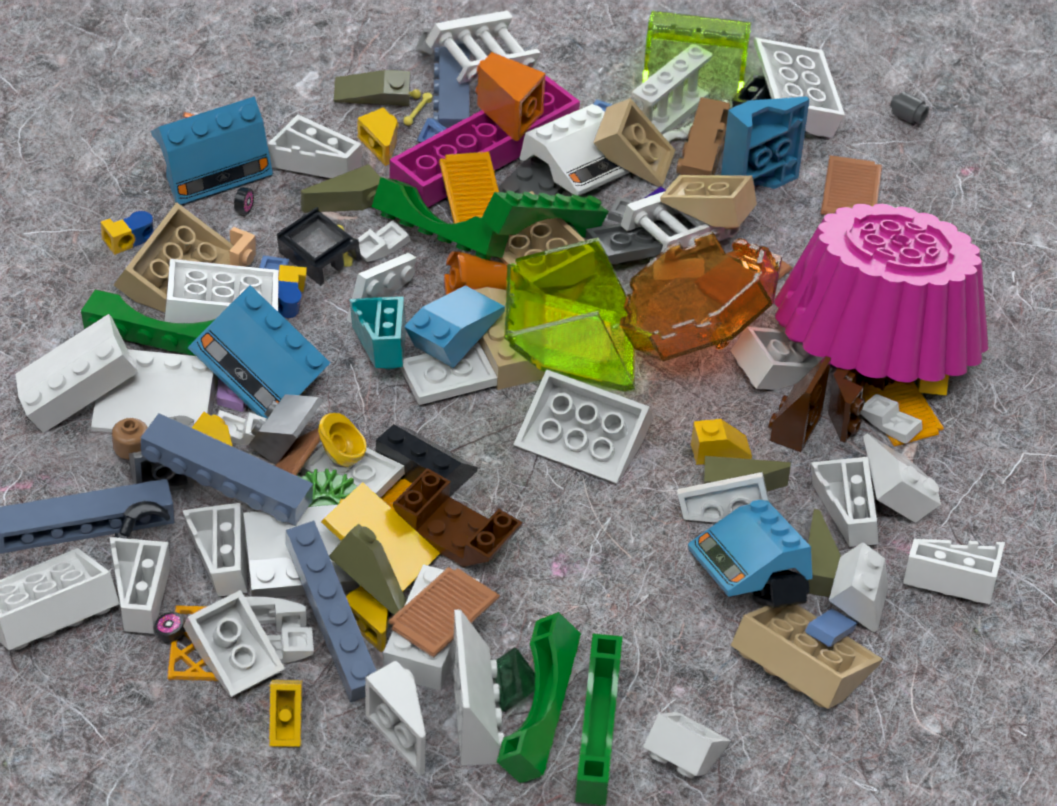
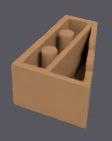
[676,97,731,175]

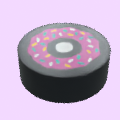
[234,187,254,214]
[154,612,186,642]

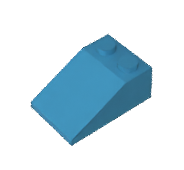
[404,285,506,368]

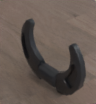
[115,501,170,539]

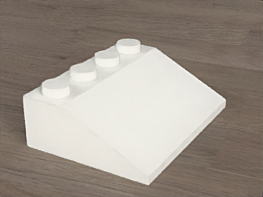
[754,37,845,138]
[164,259,278,323]
[15,314,138,433]
[91,349,218,433]
[513,369,654,484]
[243,505,361,598]
[0,548,119,650]
[452,610,504,766]

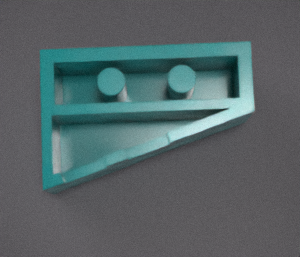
[349,296,406,370]

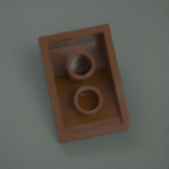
[768,356,831,452]

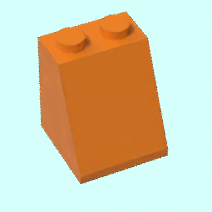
[476,52,546,141]

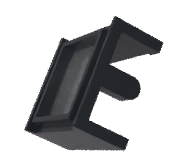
[276,207,361,286]

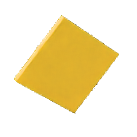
[321,482,440,592]

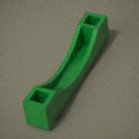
[372,177,510,260]
[481,191,609,238]
[81,289,215,356]
[497,612,581,784]
[575,633,623,806]

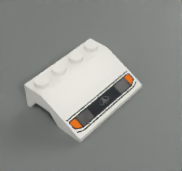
[520,104,630,196]

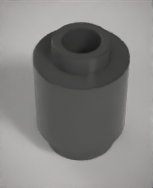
[890,91,929,125]

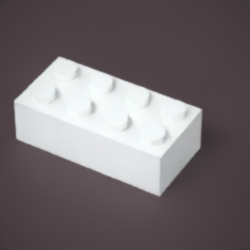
[383,564,480,691]

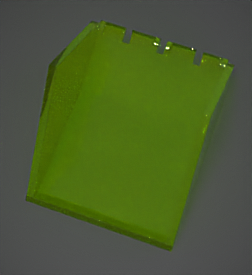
[642,10,751,91]
[504,237,635,392]

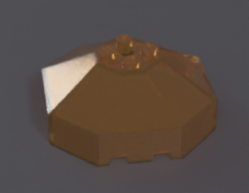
[619,231,782,362]

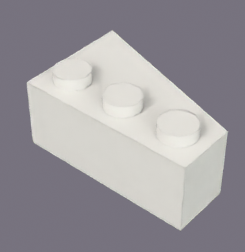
[268,114,362,178]
[811,457,878,547]
[182,503,247,597]
[109,537,171,634]
[903,539,1005,604]

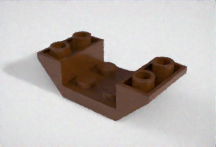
[828,368,895,443]
[393,468,523,567]

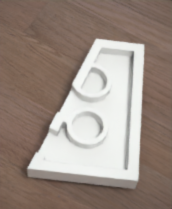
[347,253,416,323]
[677,472,770,523]

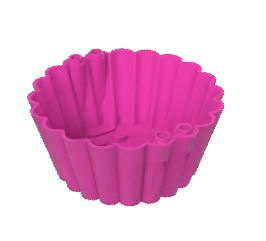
[774,204,989,382]

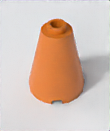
[444,251,522,295]

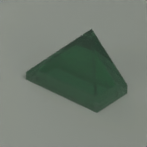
[495,647,535,712]

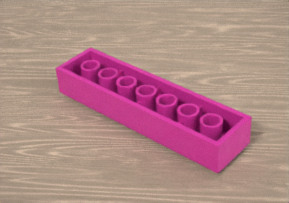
[389,76,580,208]

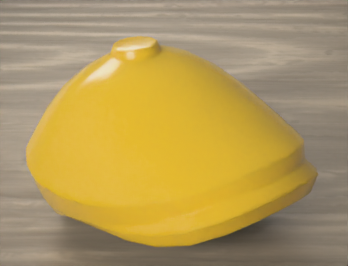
[318,413,367,467]

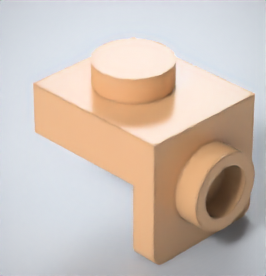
[229,227,256,267]

